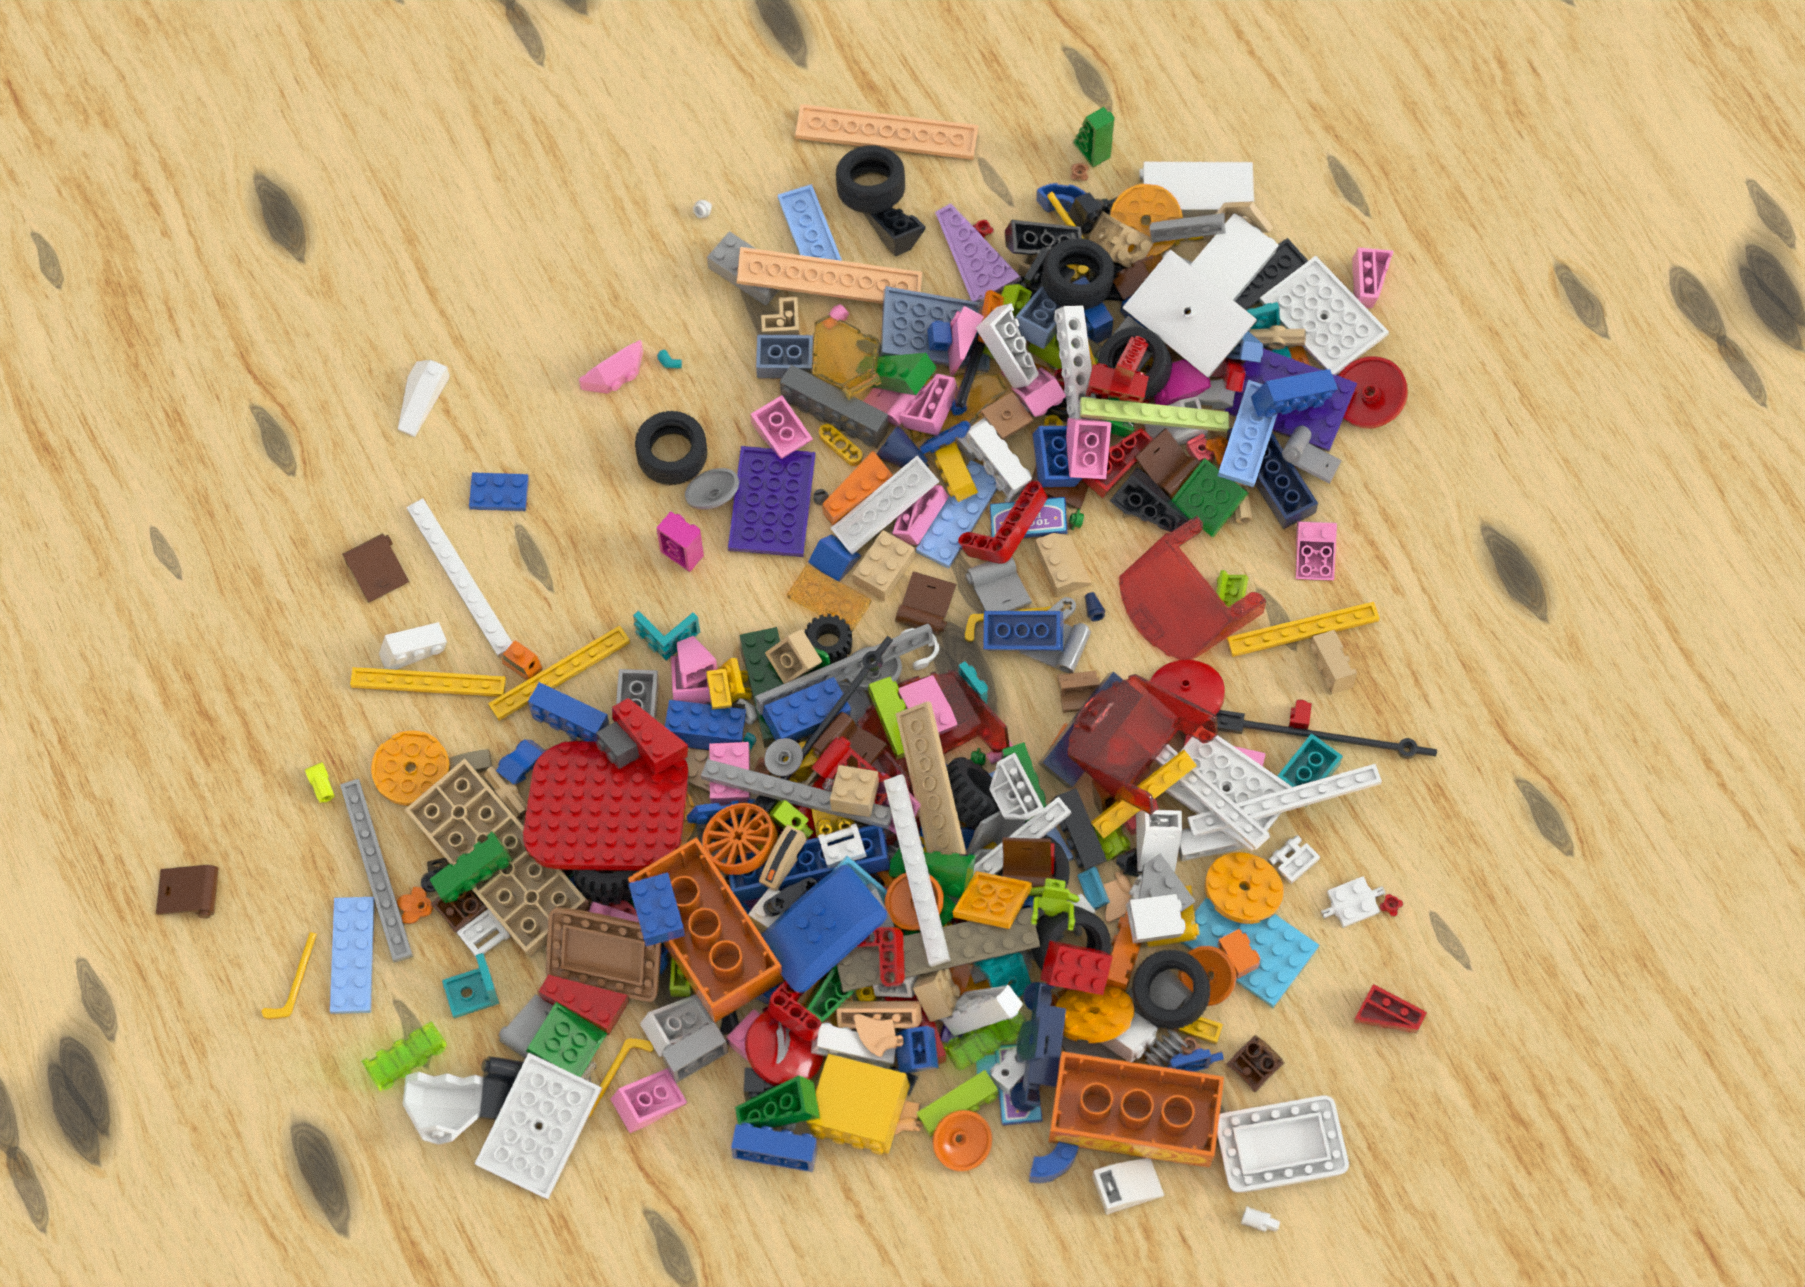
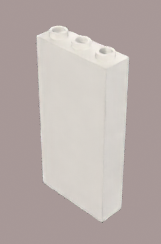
[1139,162,1254,218]
[1190,213,1279,301]

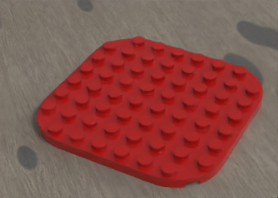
[523,741,689,870]

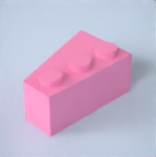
[1352,248,1394,308]
[899,374,958,435]
[893,485,949,545]

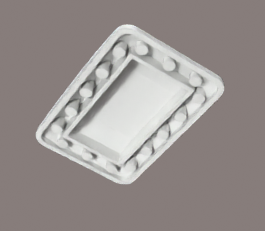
[1217,1096,1349,1193]

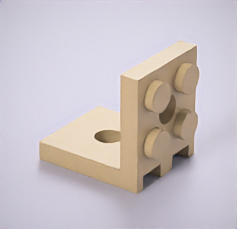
[1203,201,1273,244]
[1088,211,1154,268]

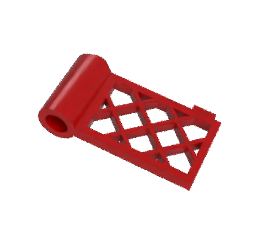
[812,736,892,805]

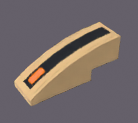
[759,825,807,891]

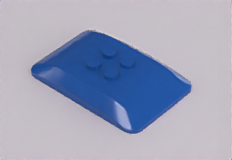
[761,865,887,993]

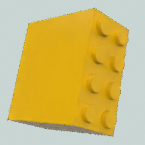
[807,1054,909,1155]

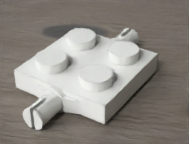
[1321,876,1385,928]

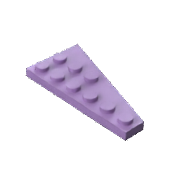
[935,204,1022,302]

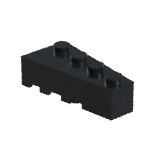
[1050,788,1107,871]

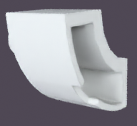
[1198,379,1235,409]

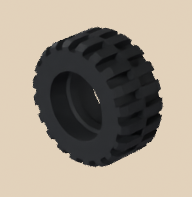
[946,757,1000,830]
[573,870,641,905]

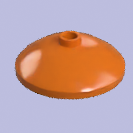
[885,873,943,931]
[1178,946,1236,1006]
[933,1110,992,1171]

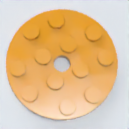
[1110,184,1183,257]
[371,730,450,806]
[1204,852,1284,924]
[1055,986,1135,1043]

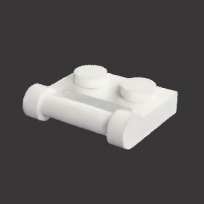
[818,823,867,869]
[457,909,510,958]

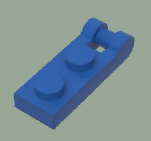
[920,421,971,454]

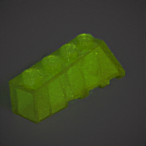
[944,1010,1027,1070]
[361,1021,447,1091]

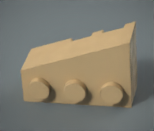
[1309,630,1357,694]

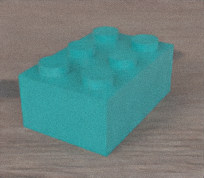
[1277,733,1343,807]

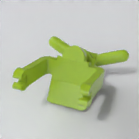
[1028,878,1080,931]

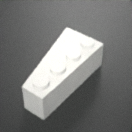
[976,304,1039,389]
[966,421,1032,502]

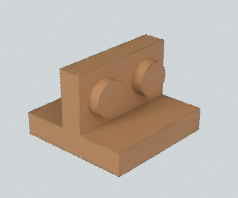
[1058,671,1100,713]

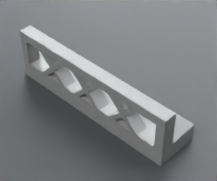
[1150,213,1226,242]

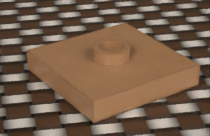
[981,392,1033,440]

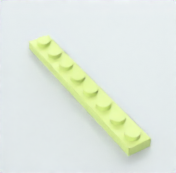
[1080,397,1229,432]

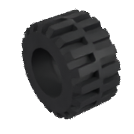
[804,613,852,665]

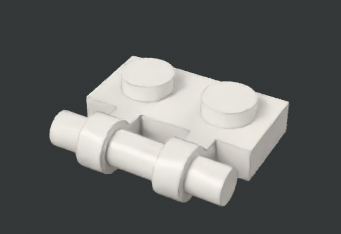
[1268,835,1320,884]

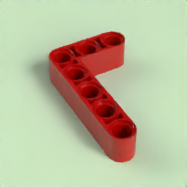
[1211,358,1246,392]
[958,481,1047,564]
[857,927,905,986]
[767,980,821,1041]

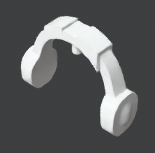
[901,628,939,670]

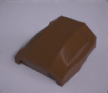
[431,890,488,933]
[1226,1035,1285,1093]

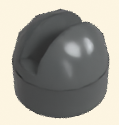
[813,489,828,505]

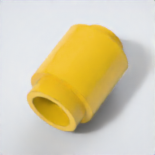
[856,986,877,1001]

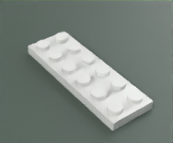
[830,456,939,554]

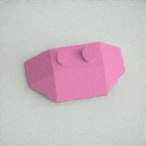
[579,340,643,394]

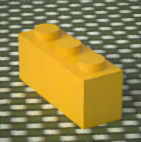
[935,442,978,502]

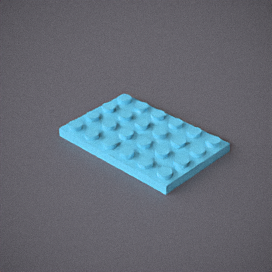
[1180,897,1319,1008]

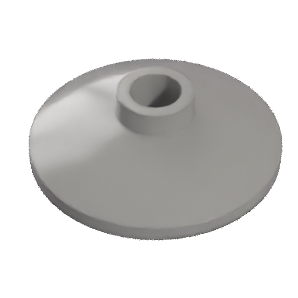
[765,738,803,776]

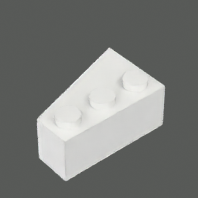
[379,622,447,670]

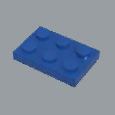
[469,472,529,511]

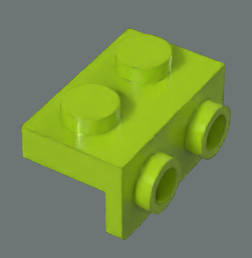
[1213,570,1249,612]
[1092,825,1131,862]

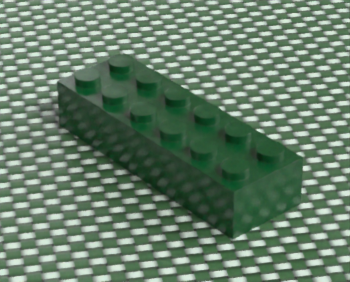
[739,627,802,748]

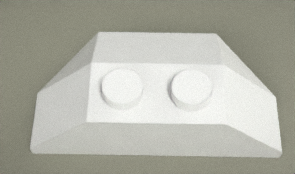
[990,753,1045,820]

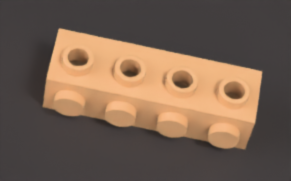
[837,1001,922,1029]

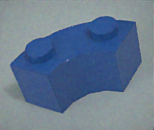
[1036,183,1086,213]
[496,739,546,784]
[1029,1142,1078,1183]

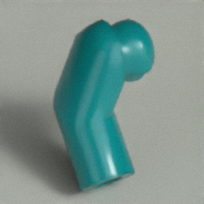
[657,349,682,369]

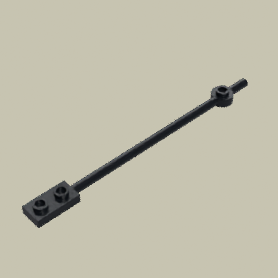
[749,636,893,822]
[1204,710,1437,759]

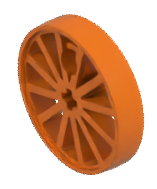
[702,803,778,875]

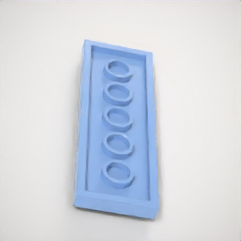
[777,184,842,261]
[1218,380,1277,487]
[916,460,997,569]
[330,897,375,1014]

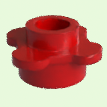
[973,219,994,238]
[1380,894,1403,917]

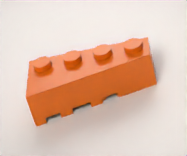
[822,451,893,526]
[1106,911,1142,992]

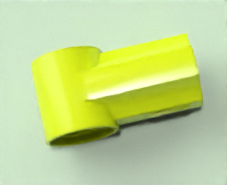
[305,762,335,803]

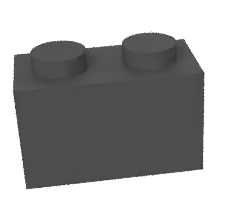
[596,722,639,769]

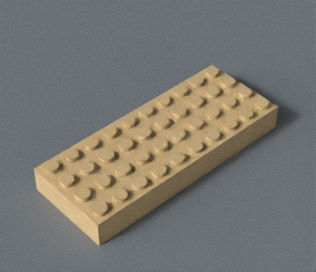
[405,758,591,957]

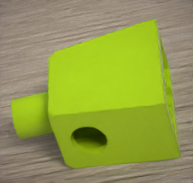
[769,800,814,839]

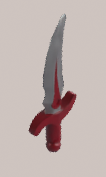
[769,1005,790,1064]

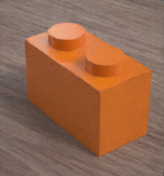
[1217,929,1260,979]

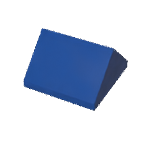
[808,534,861,584]

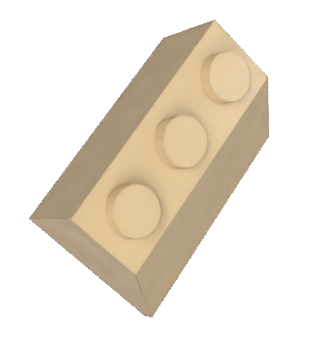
[1035,533,1092,597]

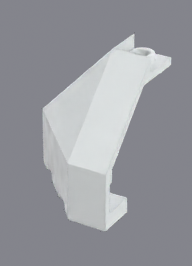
[403,1072,483,1144]

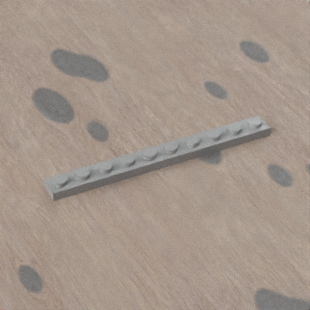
[755,624,933,714]
[701,759,893,829]
[340,779,413,963]

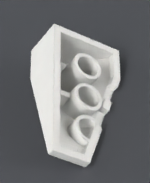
[398,360,450,437]

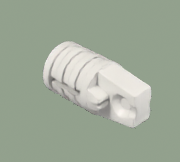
[1241,1206,1280,1232]

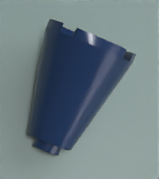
[876,426,929,468]

